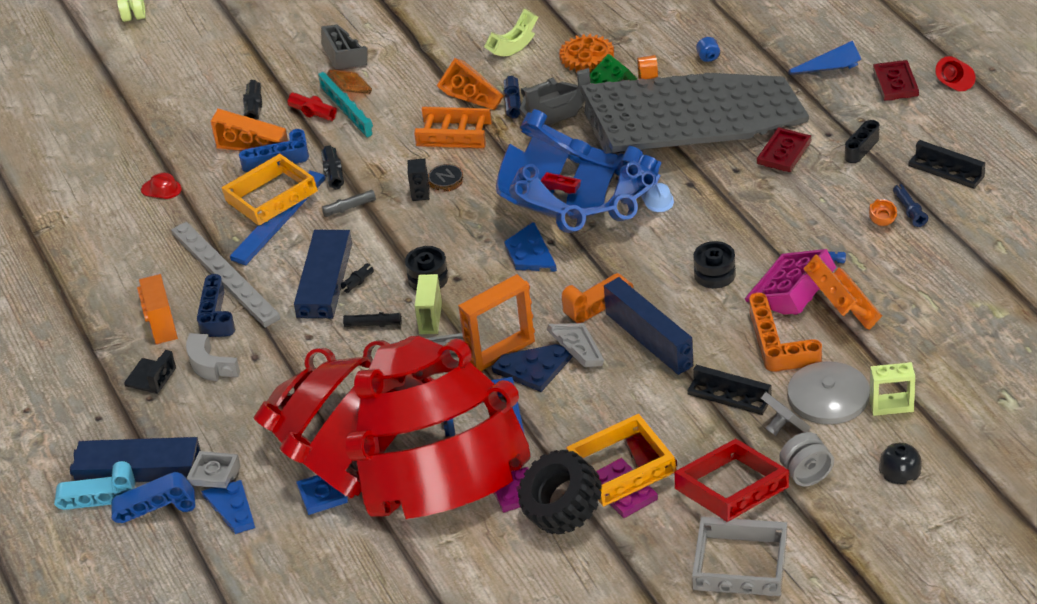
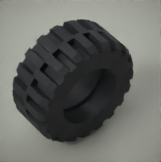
[518,449,602,535]

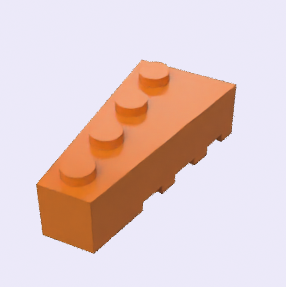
[137,274,178,344]

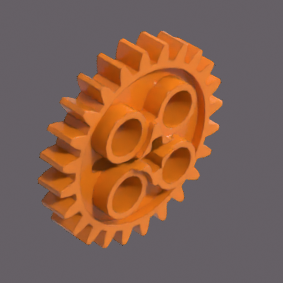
[559,34,614,72]

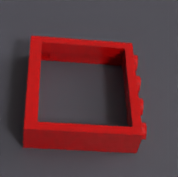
[674,438,789,522]

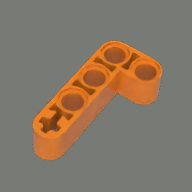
[562,273,634,323]

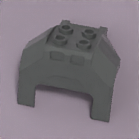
[520,68,590,126]

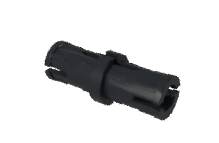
[341,263,374,293]

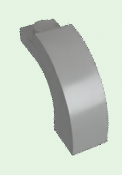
[186,333,240,381]

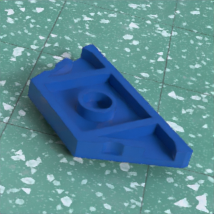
[504,222,557,272]

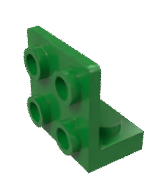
[590,53,638,84]

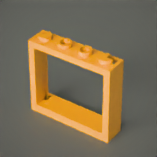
[221,154,318,226]
[566,413,677,507]

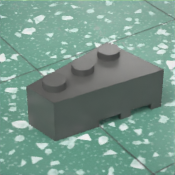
[321,24,368,70]

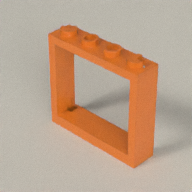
[458,274,535,371]

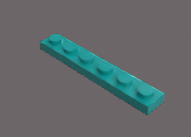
[318,71,373,138]

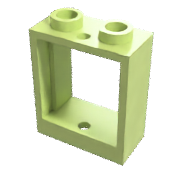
[870,362,915,416]

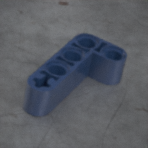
[197,274,236,337]

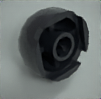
[879,442,922,484]

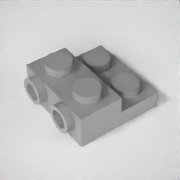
[186,451,241,488]

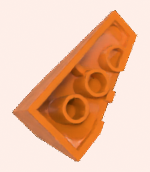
[436,58,504,110]

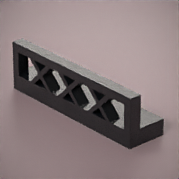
[908,140,986,189]
[687,365,772,415]

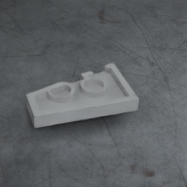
[547,323,604,367]

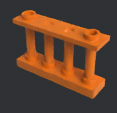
[414,107,492,148]
[803,254,882,330]

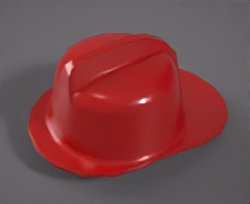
[935,56,976,91]
[141,172,182,199]

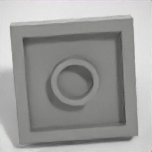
[761,392,811,436]

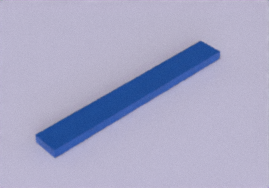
[230,170,325,266]

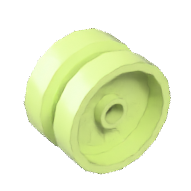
[117,0,146,22]

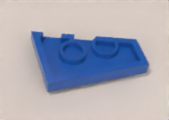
[201,480,255,534]

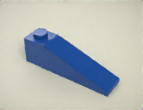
[788,40,861,75]

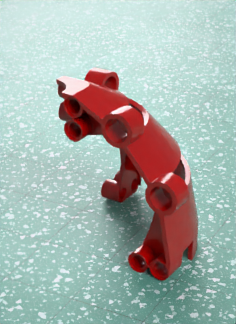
[346,336,531,519]
[253,340,434,498]

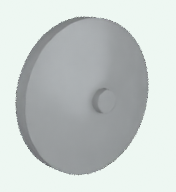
[788,362,870,424]

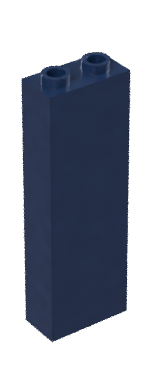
[294,230,353,319]
[604,277,694,375]
[70,437,201,482]

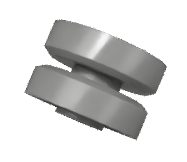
[779,432,834,486]

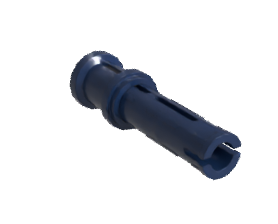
[893,184,929,227]

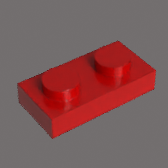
[541,172,581,194]

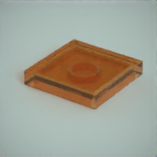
[327,69,372,94]

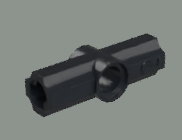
[243,80,262,120]
[321,145,344,190]

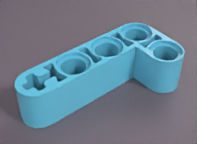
[54,461,135,510]

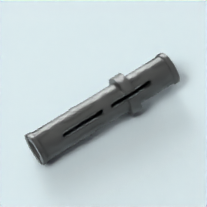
[322,190,376,217]

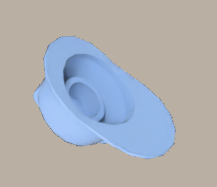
[641,183,674,212]

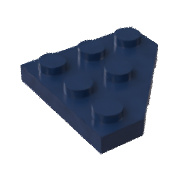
[492,344,573,392]

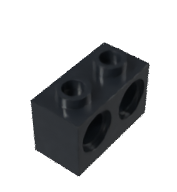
[407,158,430,201]

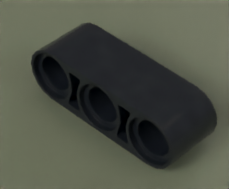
[845,120,880,163]

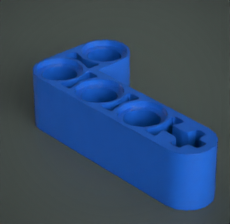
[239,129,309,172]
[111,472,196,523]

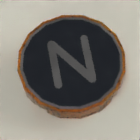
[428,164,464,191]

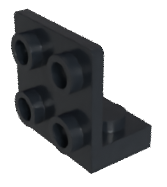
[124,350,176,394]

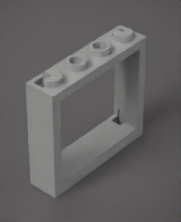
[692,517,788,596]

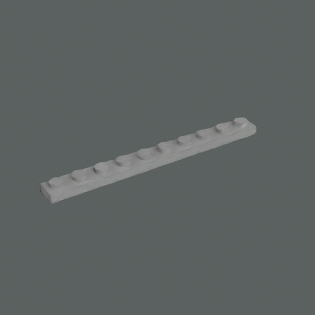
[171,222,281,328]

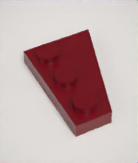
[624,432,678,468]

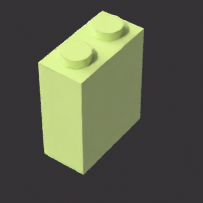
[415,274,442,334]

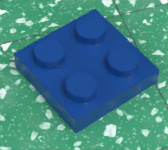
[296,475,348,515]

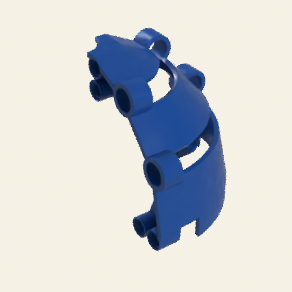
[496,109,662,233]

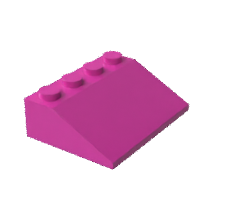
[745,249,836,315]

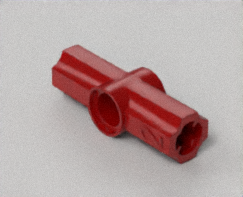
[287,92,337,121]

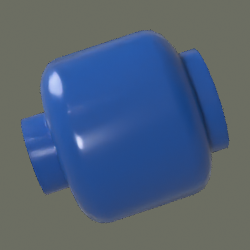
[696,37,720,62]

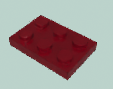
[873,60,919,101]
[757,127,812,172]

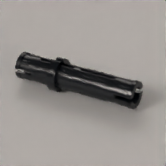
[343,312,402,328]

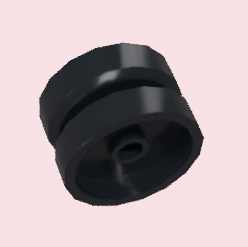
[693,241,736,289]
[405,246,449,291]

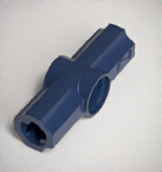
[503,75,521,119]

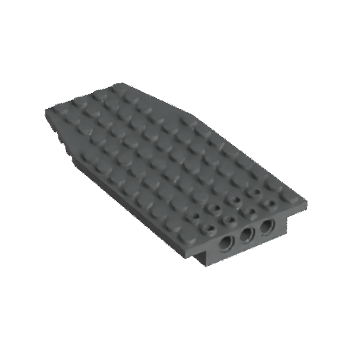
[580,73,809,154]

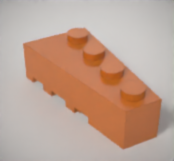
[211,108,288,151]

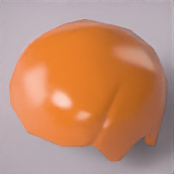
[869,199,897,226]

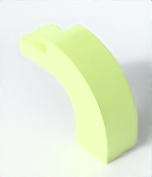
[484,9,538,56]

